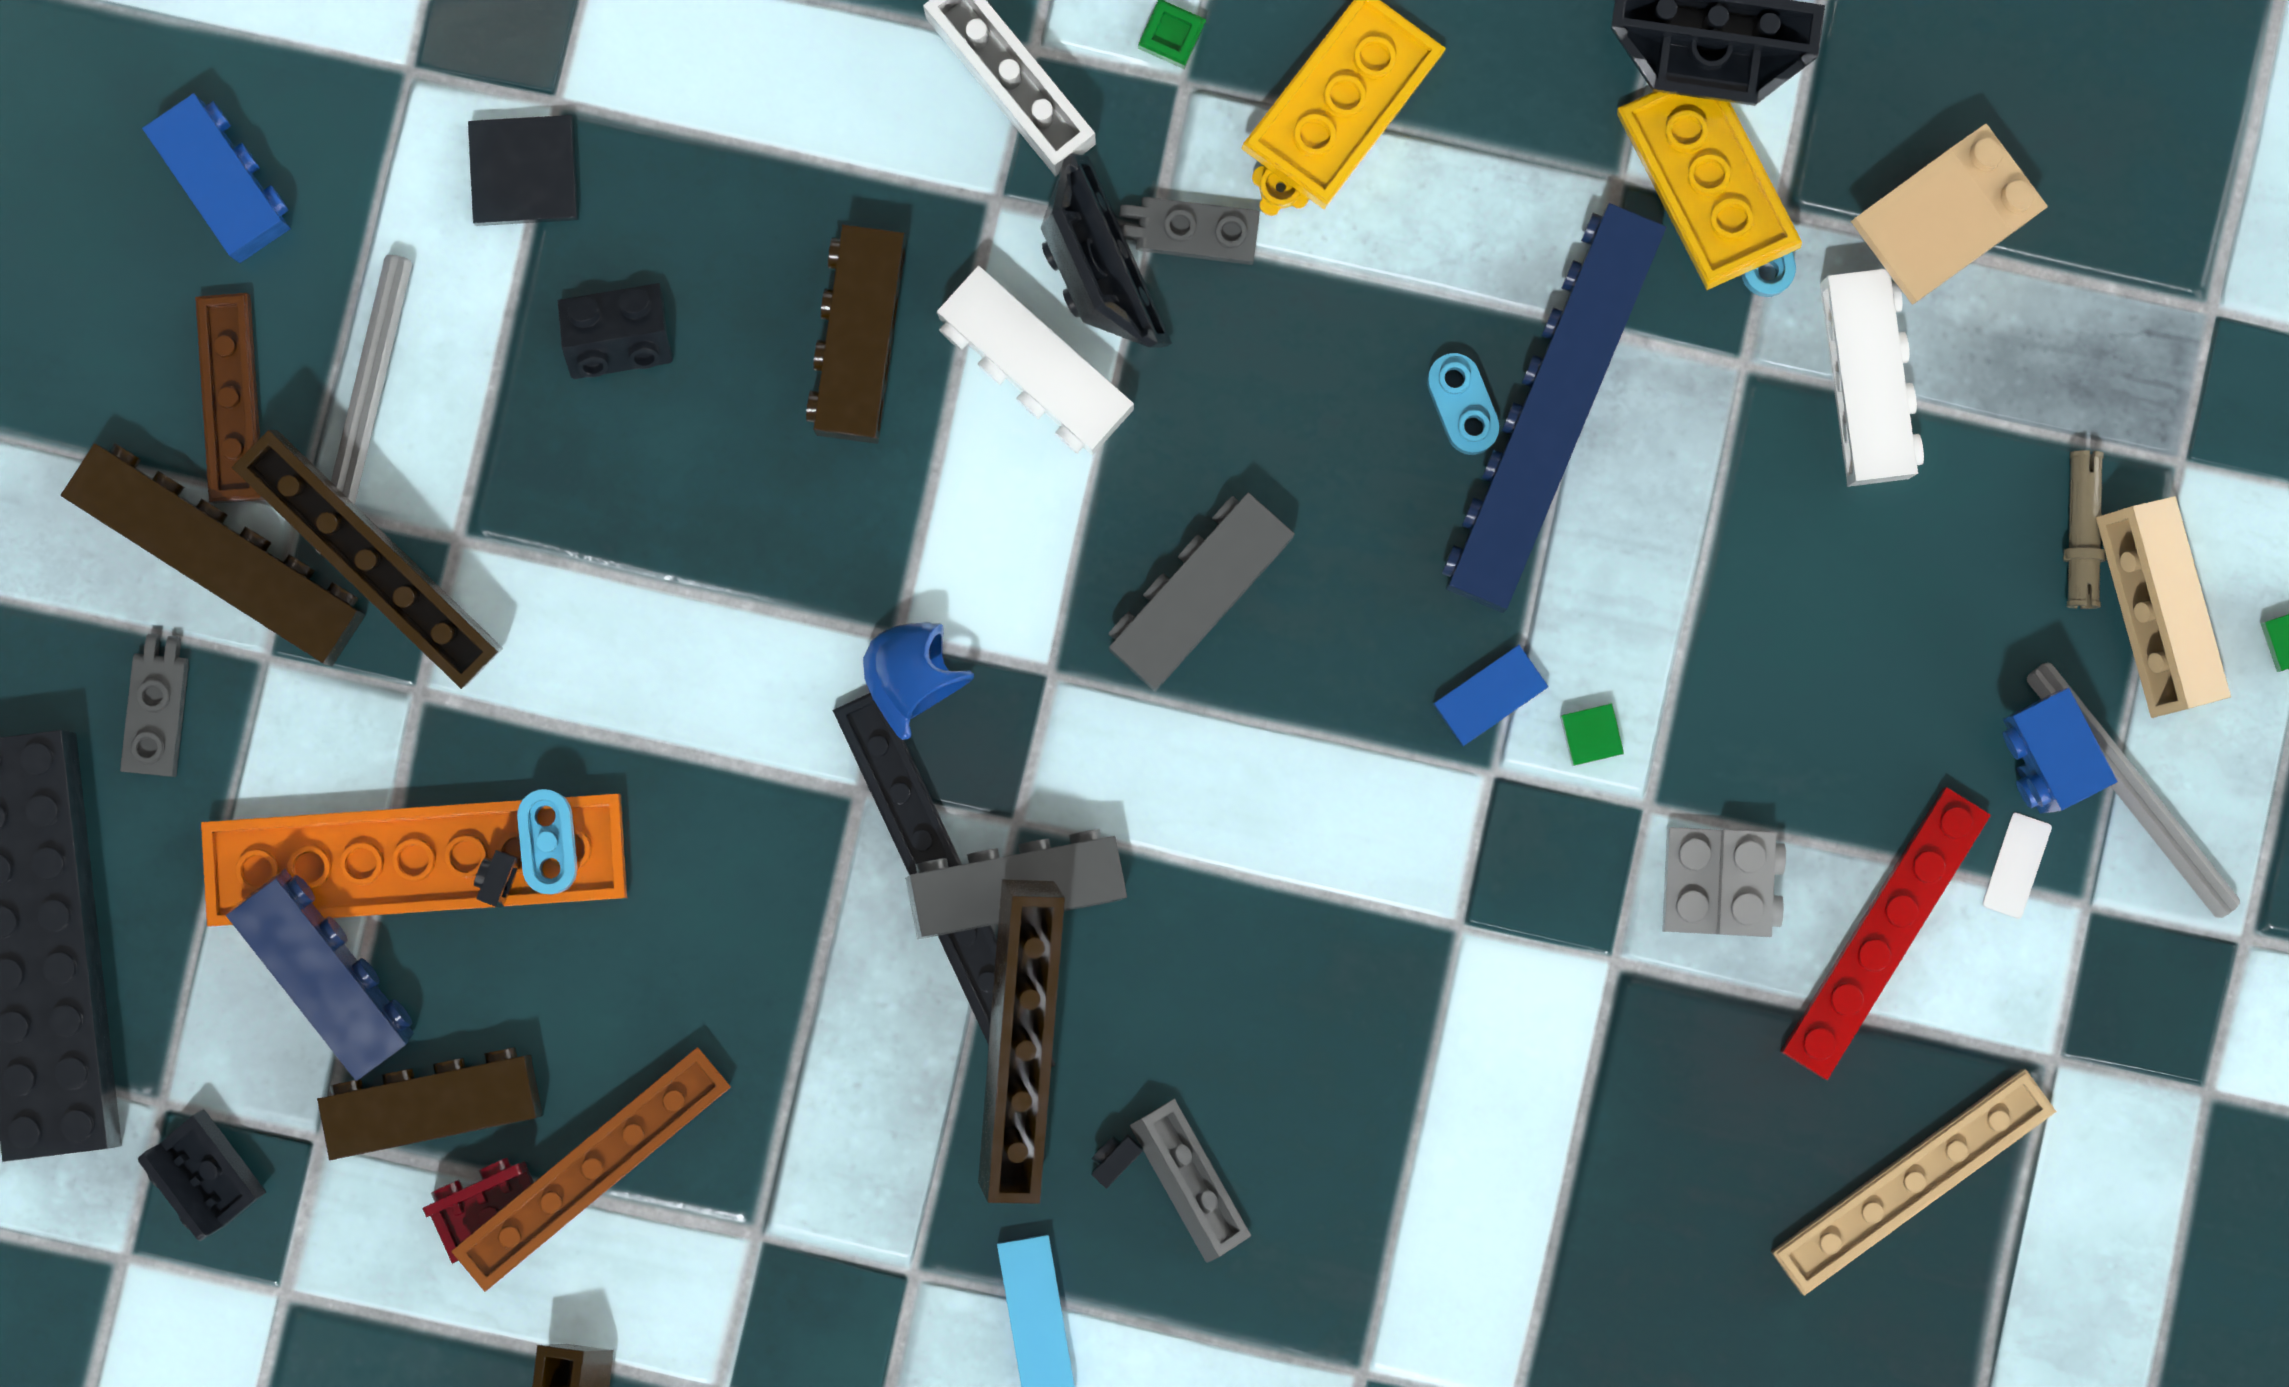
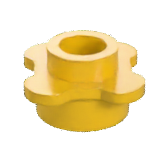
[1252,166,1309,216]

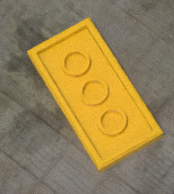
[1241,0,1446,210]
[1617,91,1802,290]

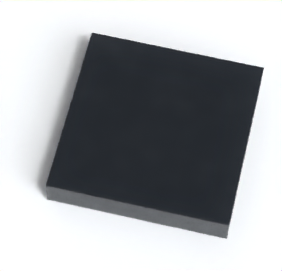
[468,115,578,226]

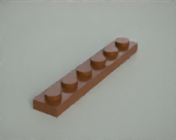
[451,1047,731,1292]

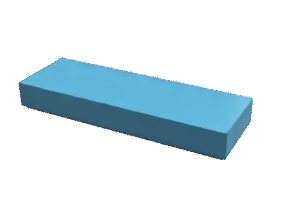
[997,1234,1075,1387]

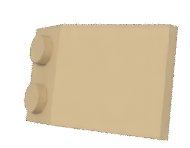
[1851,123,2048,305]

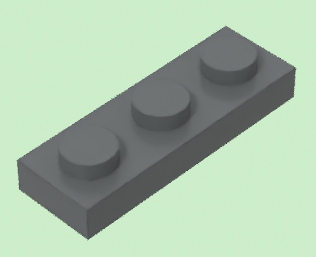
[1129,1099,1251,1263]

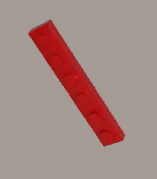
[1780,787,1991,1080]

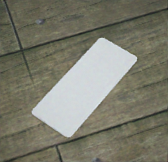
[1983,813,2052,919]

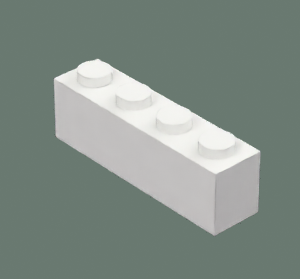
[923,0,1096,176]
[937,265,1134,456]
[1820,269,1924,487]

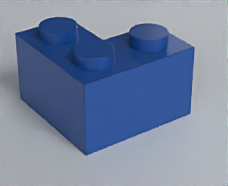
[2002,688,2118,814]

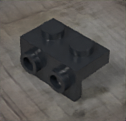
[557,283,673,379]
[138,1109,267,1241]

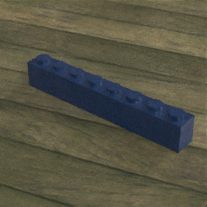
[1442,203,1667,613]

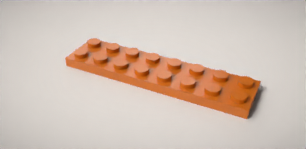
[201,794,627,927]

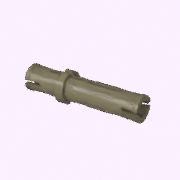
[2063,450,2106,609]

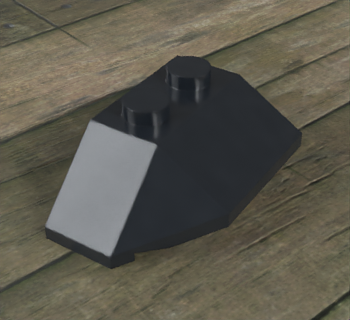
[1611,0,1825,106]
[1041,154,1172,348]

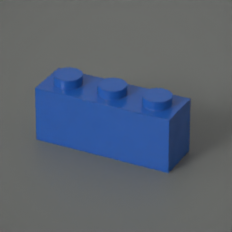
[142,93,291,264]

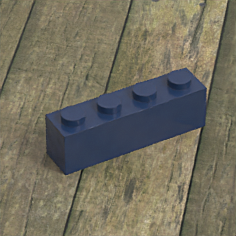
[226,869,414,1081]

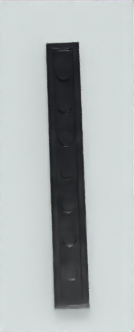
[832,693,1056,1068]

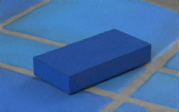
[1433,645,1549,747]

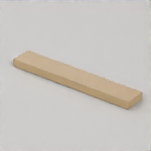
[1771,1069,2057,1296]

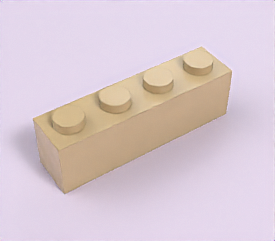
[2096,496,2231,718]

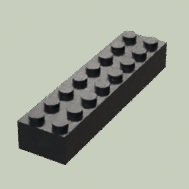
[0,730,122,1162]

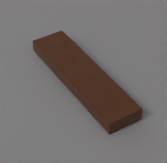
[195,293,264,504]

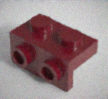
[422,1158,534,1264]

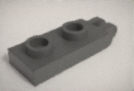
[1119,197,1260,265]
[120,634,189,777]

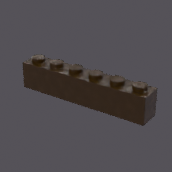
[231,430,504,689]
[60,443,366,667]
[978,879,1065,1204]

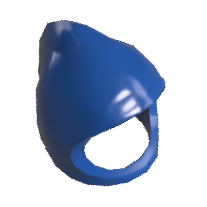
[863,622,974,740]

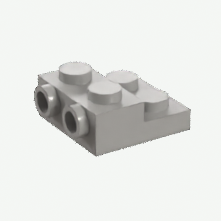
[1662,827,1786,937]

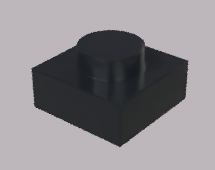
[474,850,522,907]
[1091,1135,1143,1189]

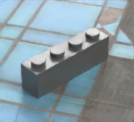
[1108,492,1295,692]
[905,829,1127,940]

